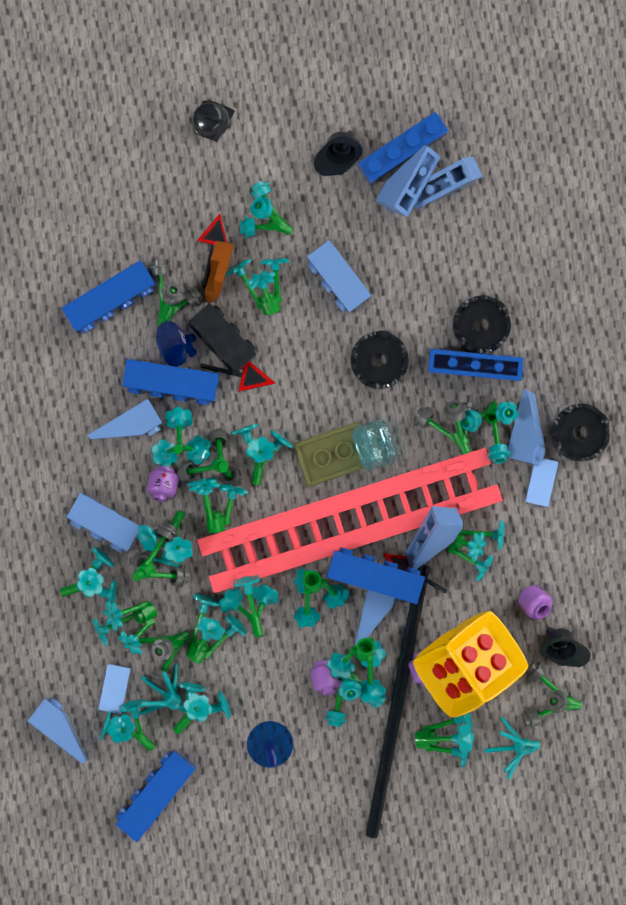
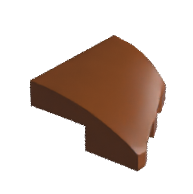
[205,240,234,303]

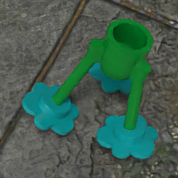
[293,569,349,628]

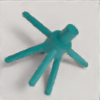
[139,663,185,715]
[484,717,540,779]

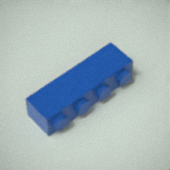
[358,111,448,186]
[61,260,157,334]
[427,349,524,381]
[122,359,219,406]
[326,547,425,604]
[116,750,196,842]

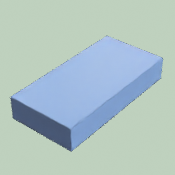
[525,458,558,507]
[98,664,131,714]

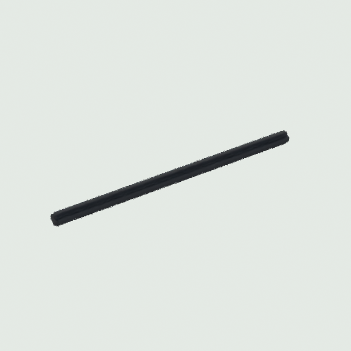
[366,564,430,838]

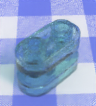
[353,419,397,470]

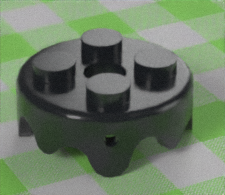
[452,295,511,354]
[351,330,409,389]
[551,404,610,462]

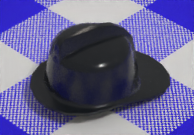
[193,100,235,142]
[314,130,363,176]
[539,627,591,667]

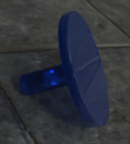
[156,321,197,367]
[247,721,293,768]

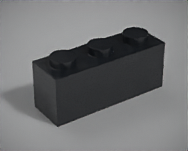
[188,303,257,376]

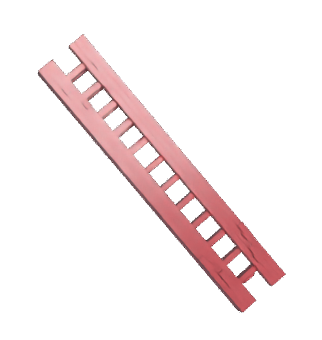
[197,448,503,593]

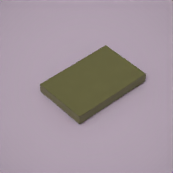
[293,421,373,487]

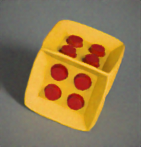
[413,611,528,718]

